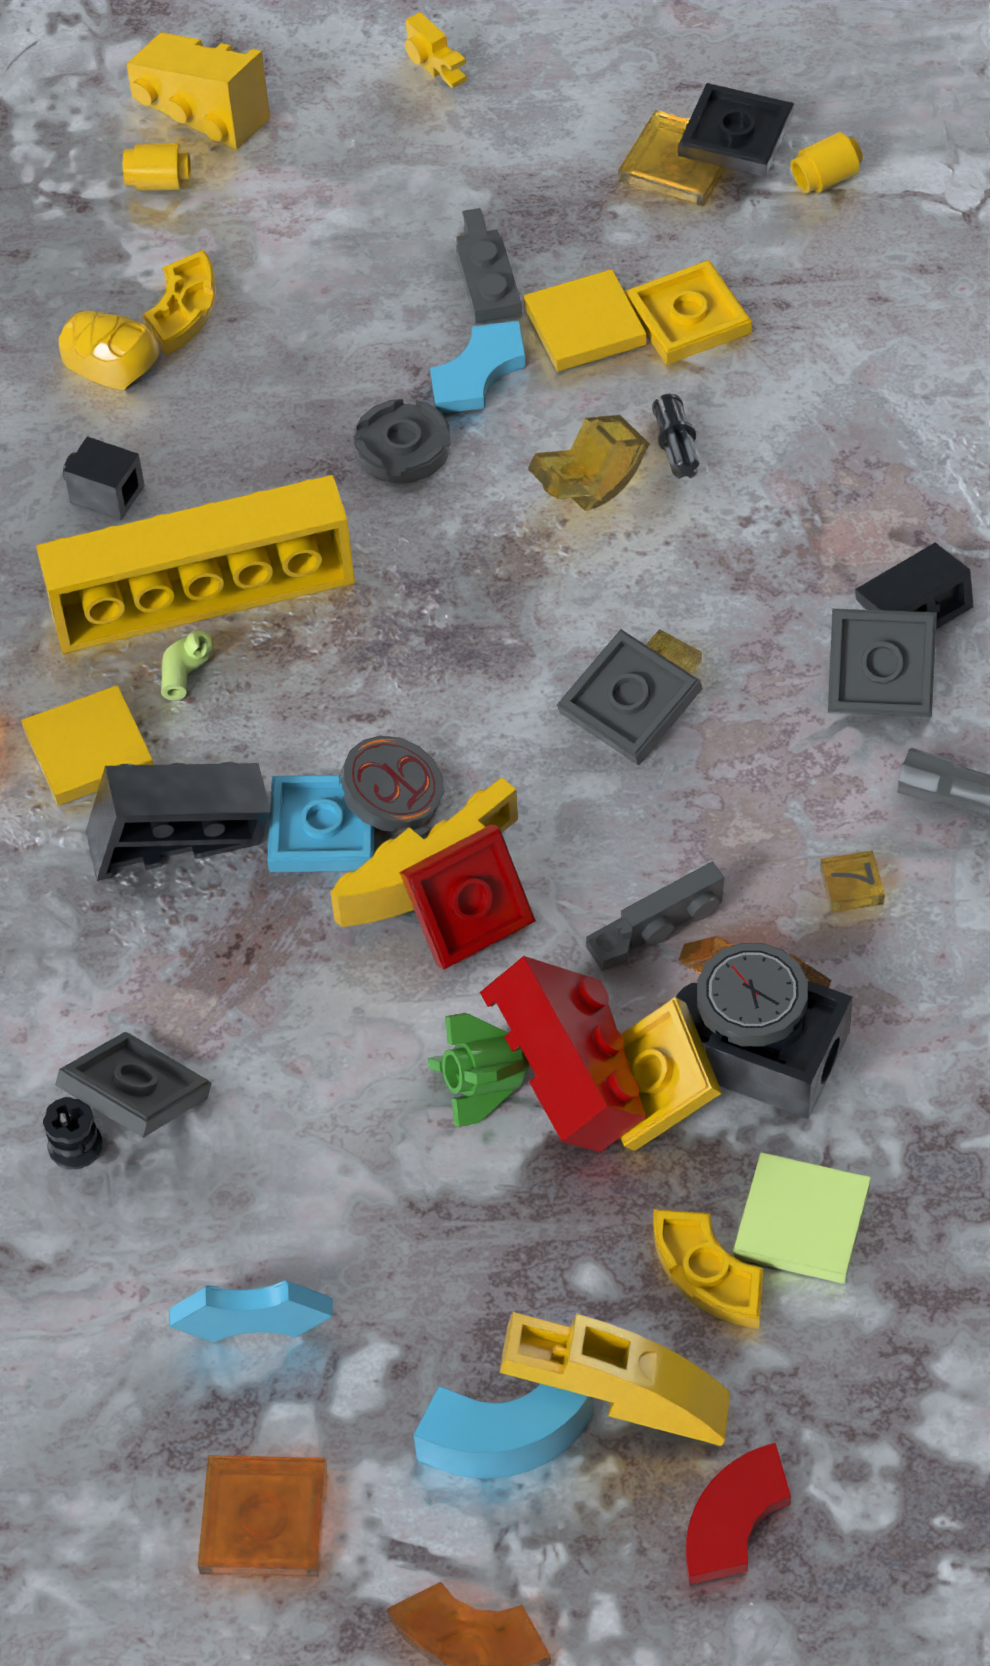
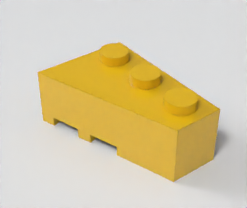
[126,32,270,150]

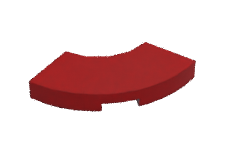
[686,1443,791,1585]

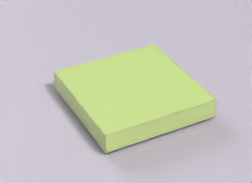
[733,1152,871,1284]

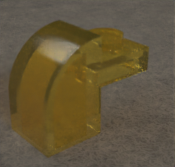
[528,415,650,511]

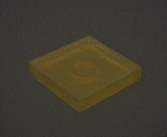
[618,110,726,207]

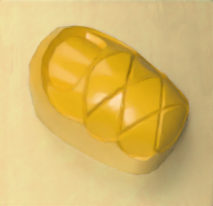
[59,310,159,390]

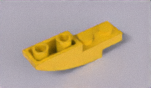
[330,777,518,927]
[499,1312,730,1446]

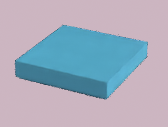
[267,775,376,872]

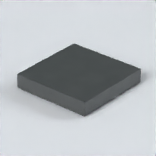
[828,608,937,718]
[557,629,703,765]
[55,1032,212,1138]

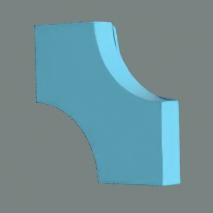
[430,321,526,414]
[169,1280,333,1343]

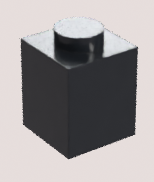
[63,436,145,520]

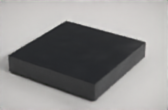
[678,83,794,177]

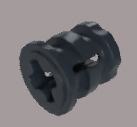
[43,1097,103,1169]

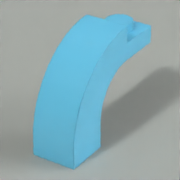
[413,1384,594,1479]

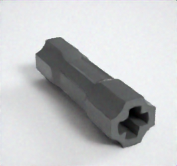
[897,748,990,816]

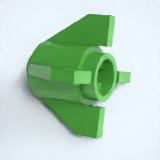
[428,1013,529,1127]

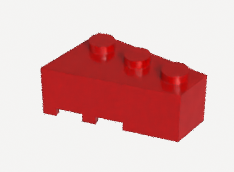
[480,956,646,1153]

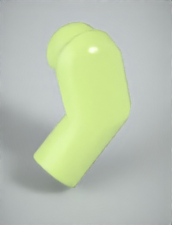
[161,630,213,701]

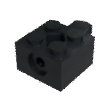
[676,980,853,1119]

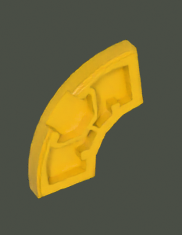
[141,249,216,356]

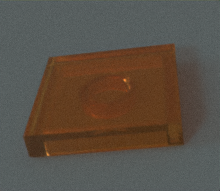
[197,1455,327,1577]

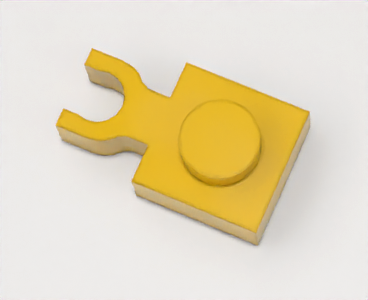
[405,12,467,89]

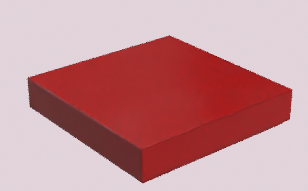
[399,824,536,970]

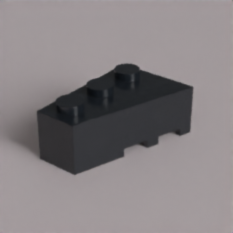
[86,762,271,881]

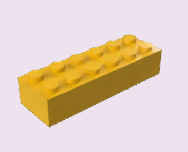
[36,475,355,654]

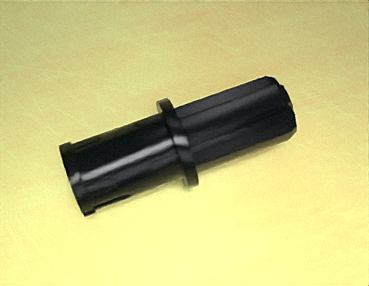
[652,393,700,479]

